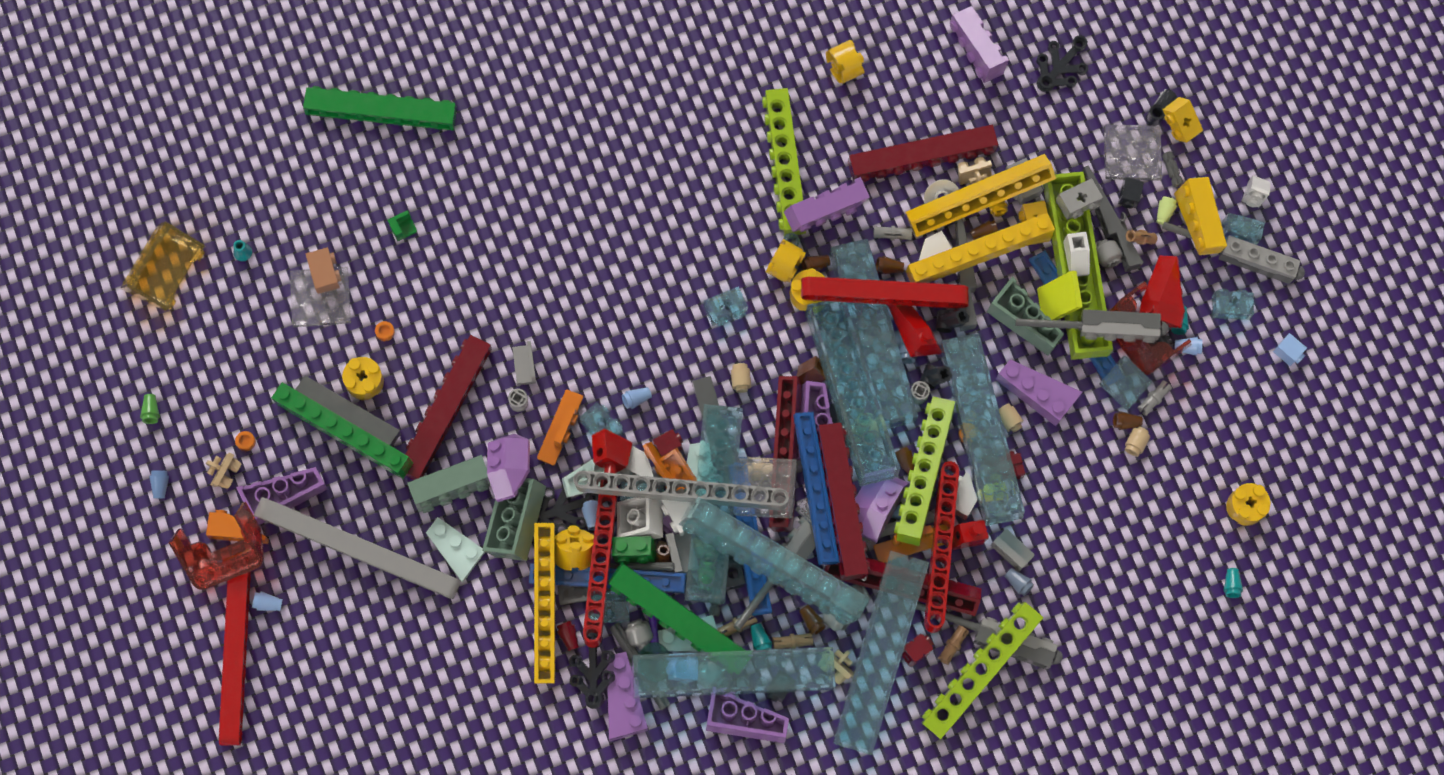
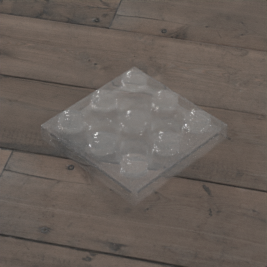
[1104,124,1162,181]
[290,267,351,328]
[733,457,797,518]

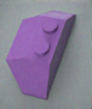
[487,434,530,502]
[855,476,910,543]

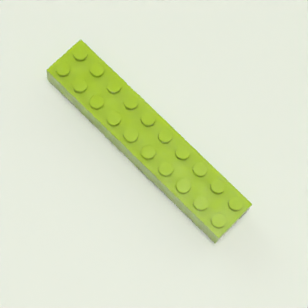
[1043,172,1113,360]

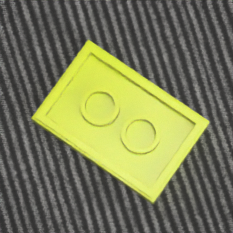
[1037,271,1082,320]

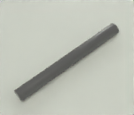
[610,562,675,571]

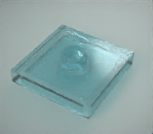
[1099,356,1152,410]

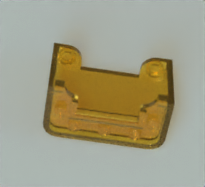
[121,221,205,311]

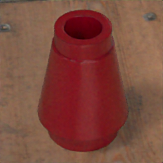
[556,620,579,651]

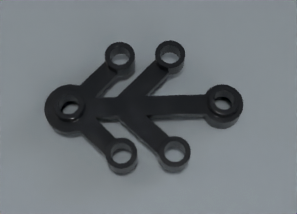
[1036,35,1088,92]
[537,483,599,534]
[569,633,615,709]

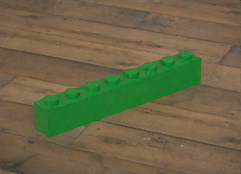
[303,86,457,131]
[271,382,414,479]
[608,563,752,675]

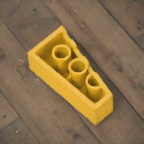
[1174,177,1227,255]

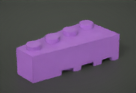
[797,381,833,461]
[607,651,648,742]

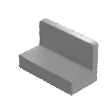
[512,341,536,386]
[990,529,1034,572]
[666,531,699,573]

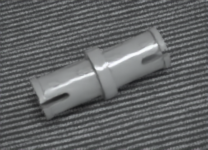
[873,225,912,241]
[1138,380,1172,416]

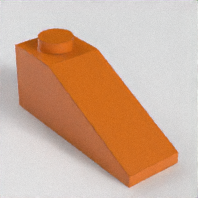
[206,510,269,544]

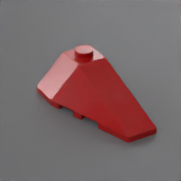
[1139,255,1185,328]
[888,305,942,357]

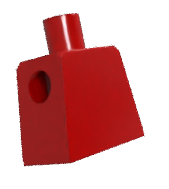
[592,428,632,474]
[952,520,989,550]

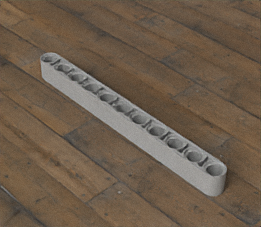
[573,471,789,510]
[254,497,461,599]

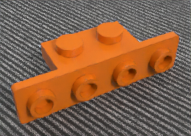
[537,390,583,466]
[643,442,698,491]
[873,525,948,562]

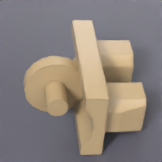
[958,157,992,185]
[206,453,242,489]
[818,649,854,685]

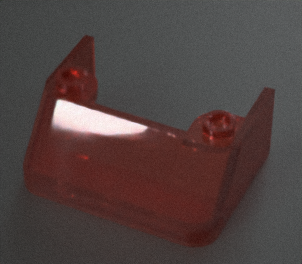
[1109,281,1192,375]
[168,502,264,590]

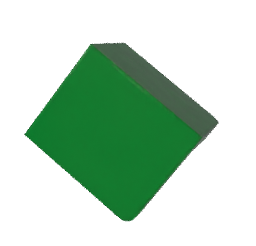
[388,210,417,242]

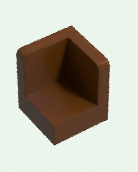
[797,356,828,384]

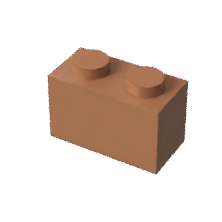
[305,247,342,294]

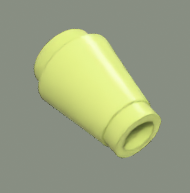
[1156,197,1177,225]

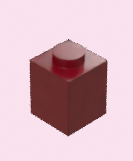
[652,429,683,457]

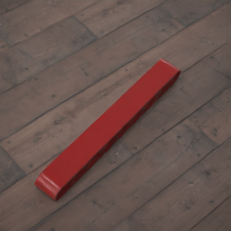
[801,277,969,308]
[924,461,959,633]
[583,480,618,648]
[219,569,251,746]

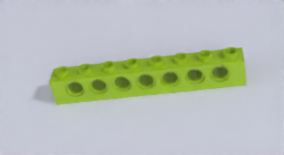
[762,88,806,236]
[894,396,955,546]
[921,602,1044,739]

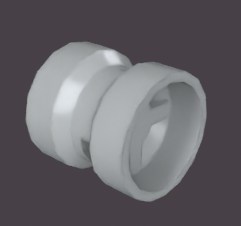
[909,381,930,404]
[508,389,528,412]

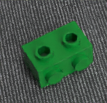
[612,536,656,565]

